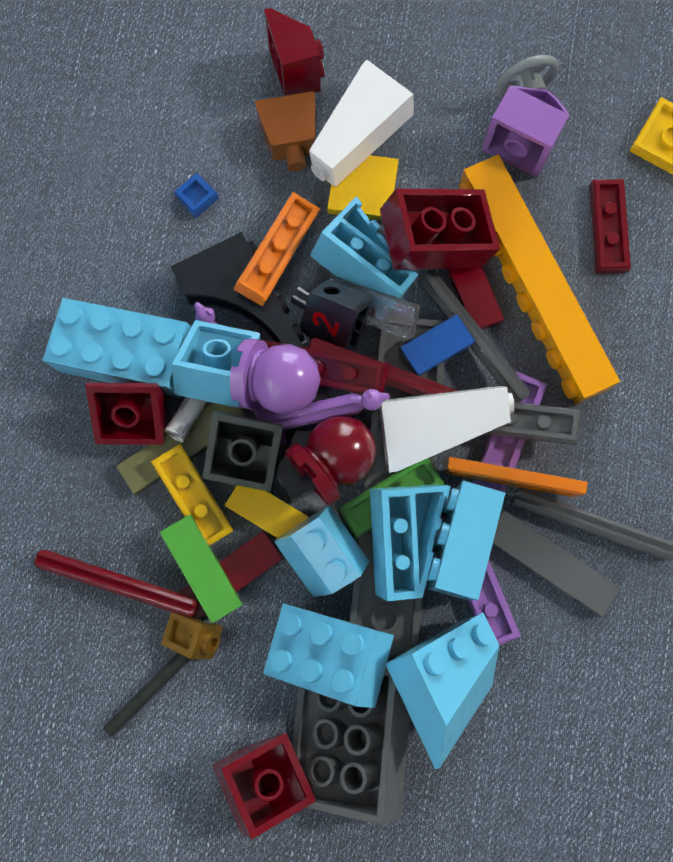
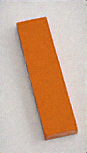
[233,192,320,307]
[443,457,588,498]

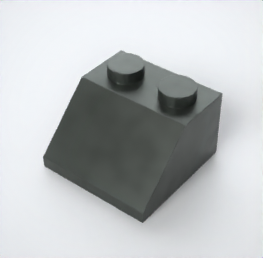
[202,411,283,492]

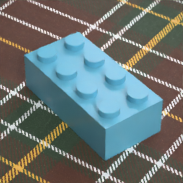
[42,298,191,398]

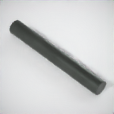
[103,653,190,737]

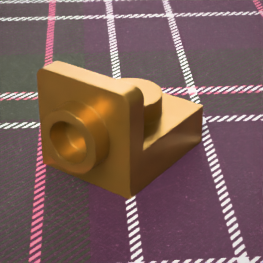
[161,612,223,659]

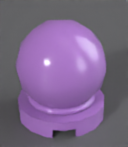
[230,338,321,414]

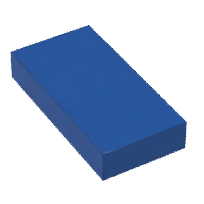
[400,314,475,376]

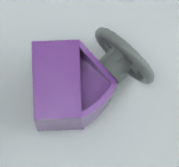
[482,55,569,178]

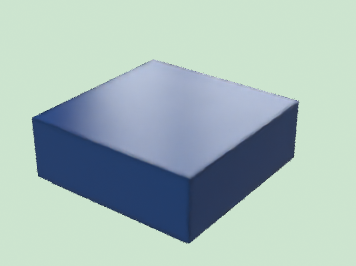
[173,173,219,218]

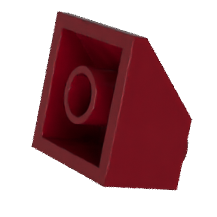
[264,8,325,96]
[85,383,170,445]
[212,732,316,840]

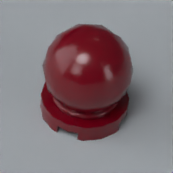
[285,416,377,506]

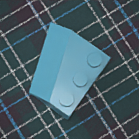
[385,613,500,769]

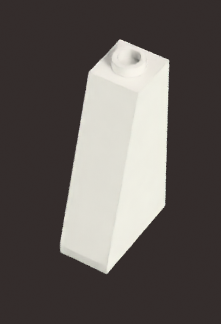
[309,60,414,187]
[379,386,514,473]

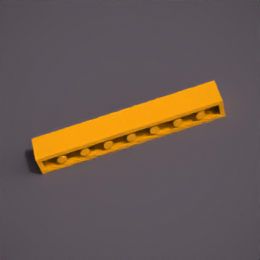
[459,154,620,405]

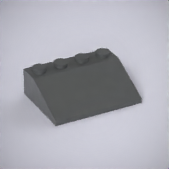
[292,667,410,825]

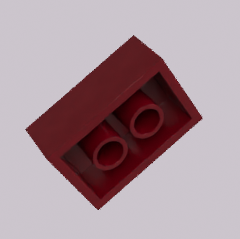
[380,188,500,270]

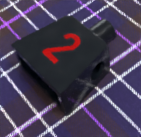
[291,280,374,351]

